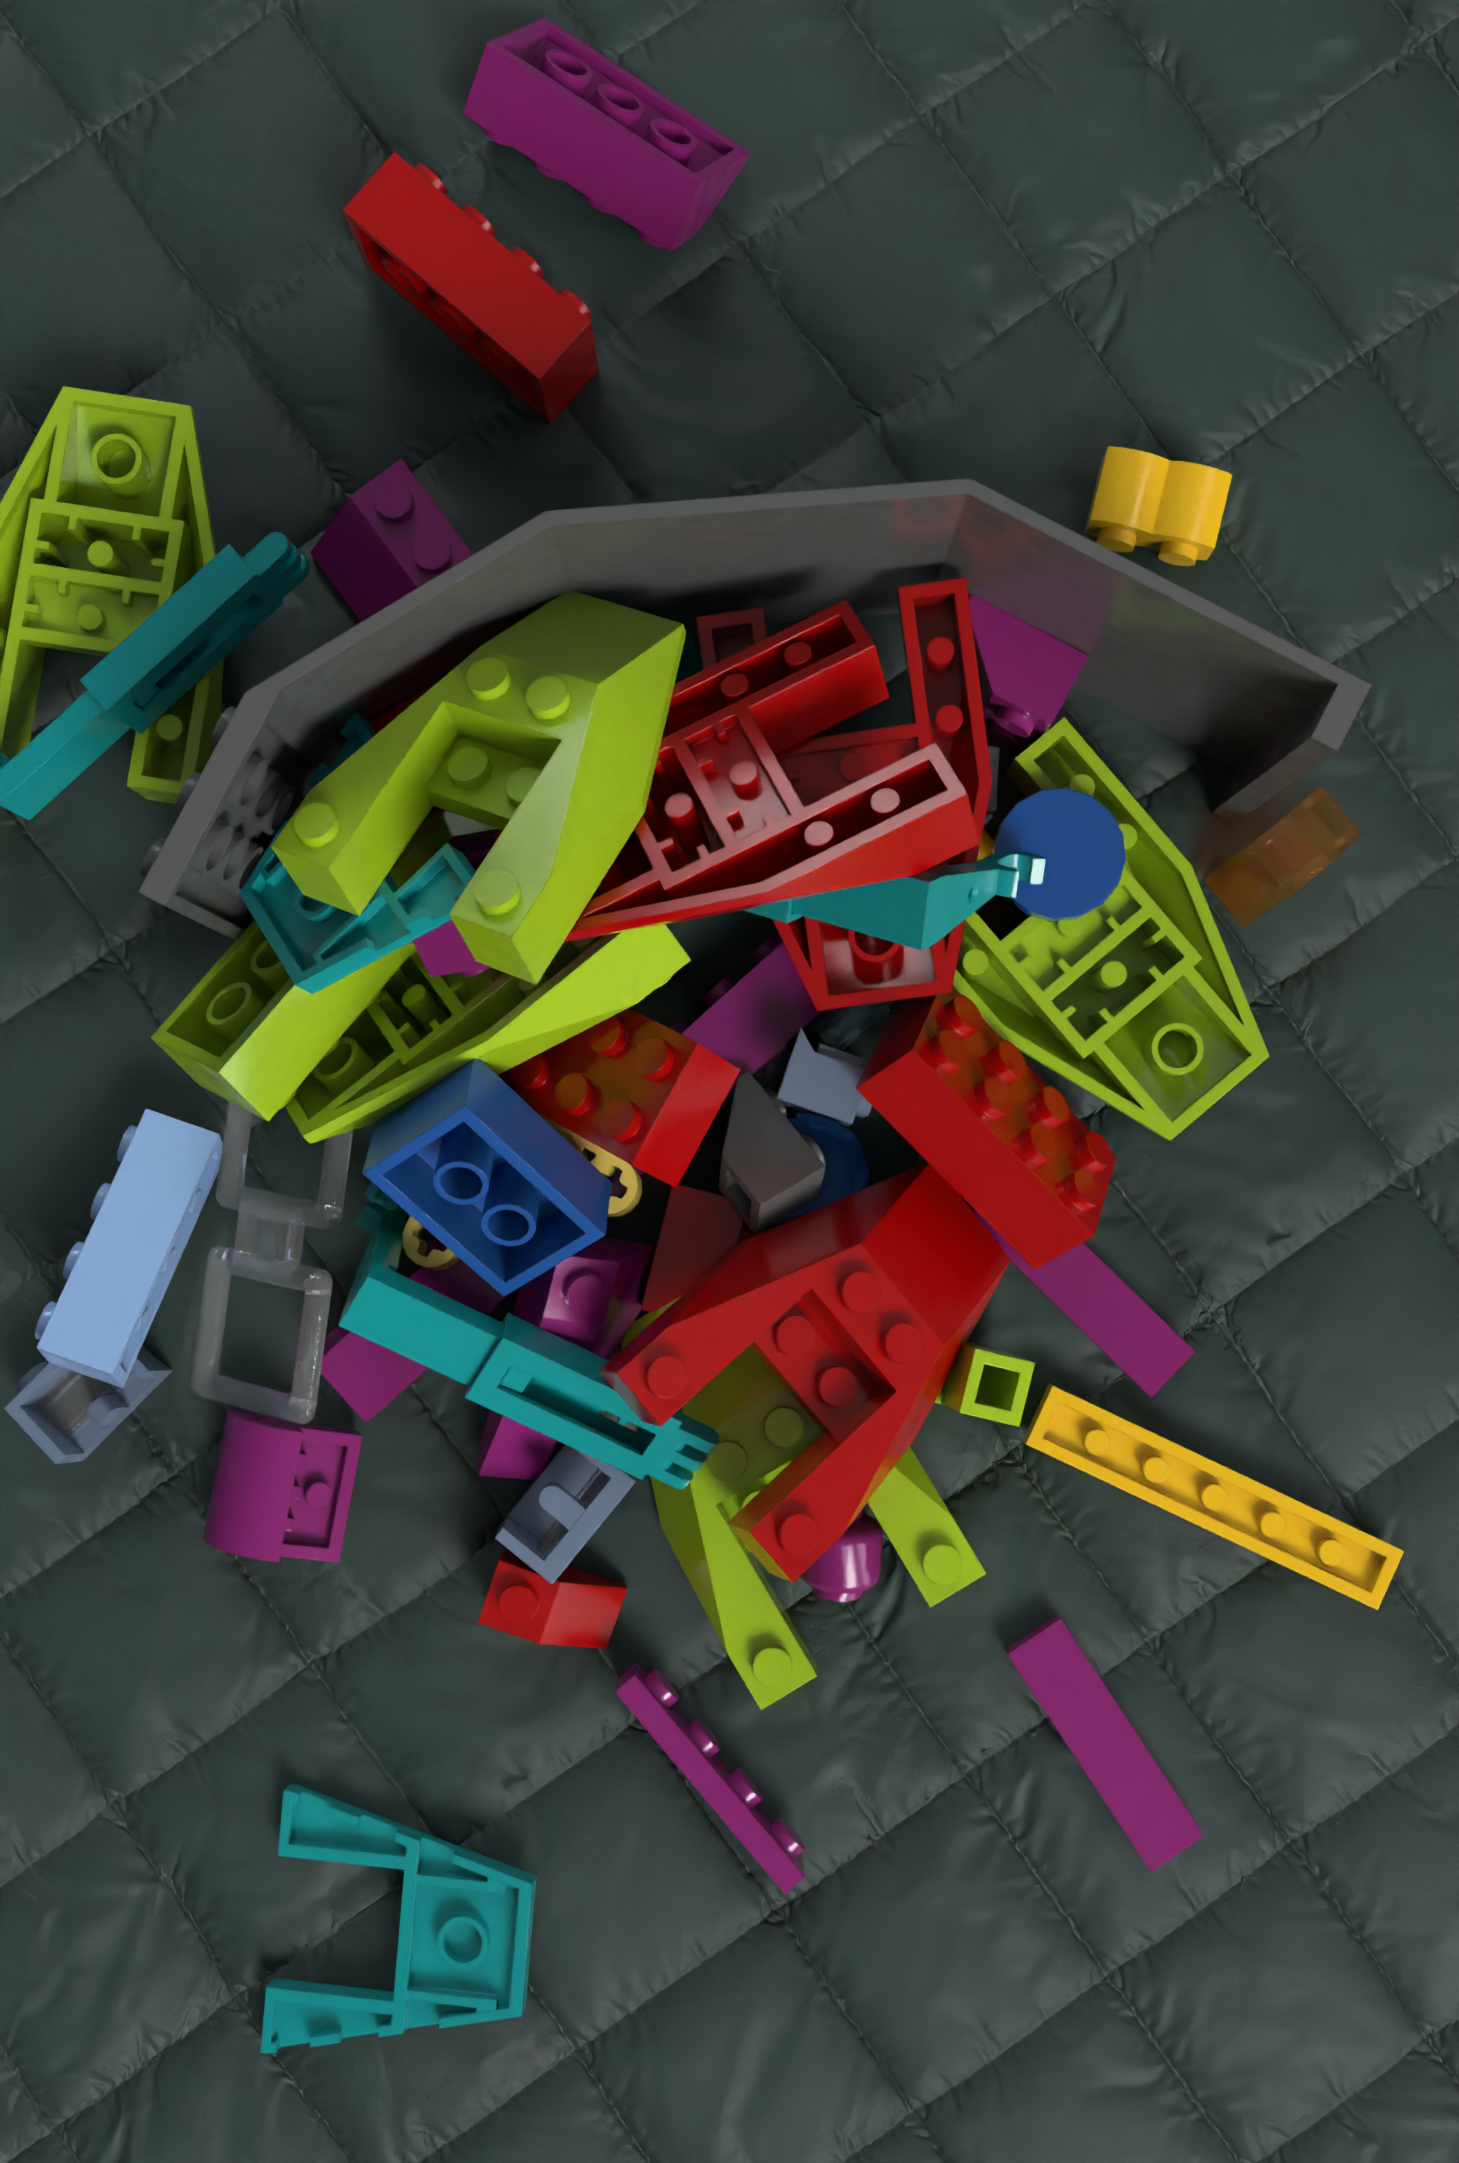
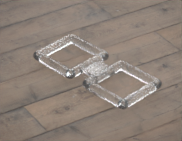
[191,1101,353,1424]

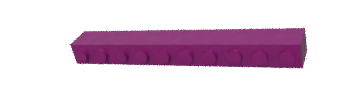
[314,933,825,1423]

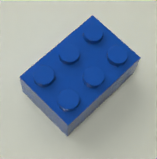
[362,1059,612,1297]

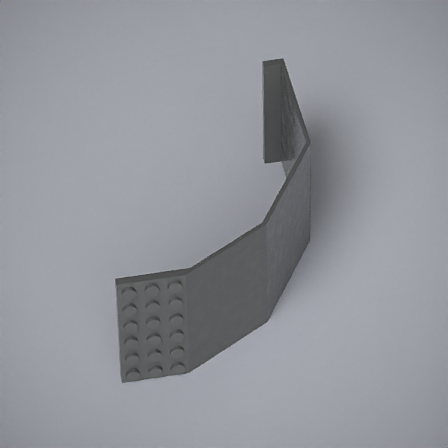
[138,478,1372,940]

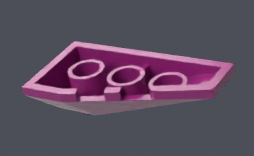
[475,1238,656,1480]

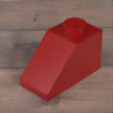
[641,1184,753,1312]
[477,1548,628,1649]

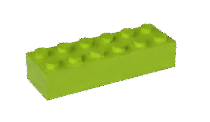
[150,806,497,1122]

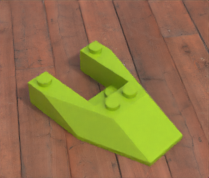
[0,386,224,804]
[271,591,686,985]
[952,717,1270,1141]
[285,925,691,1144]
[621,1296,986,1710]

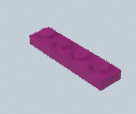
[615,1660,805,1894]

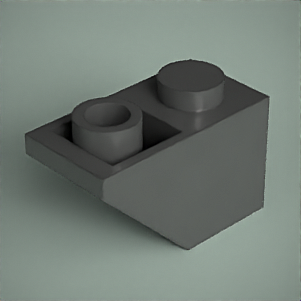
[718,1071,826,1234]

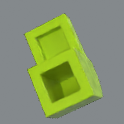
[934,1342,1035,1427]

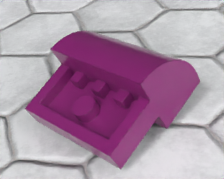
[203,1410,363,1563]

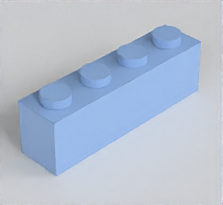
[35,1109,226,1388]

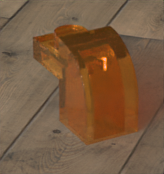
[1204,785,1362,928]

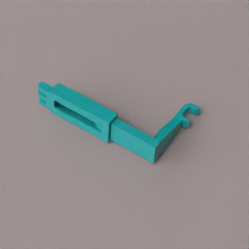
[0,532,311,821]
[743,850,1046,950]
[338,1182,719,1489]

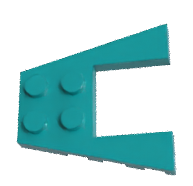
[260,1784,537,2054]

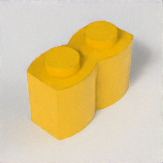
[1084,446,1232,566]

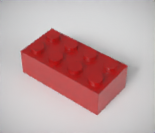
[342,152,599,425]
[855,987,1116,1270]
[498,1008,741,1188]

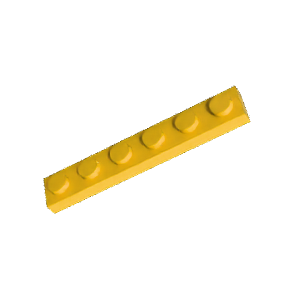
[1022,1383,1404,1610]

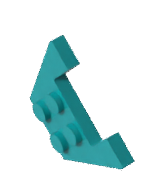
[239,713,476,994]

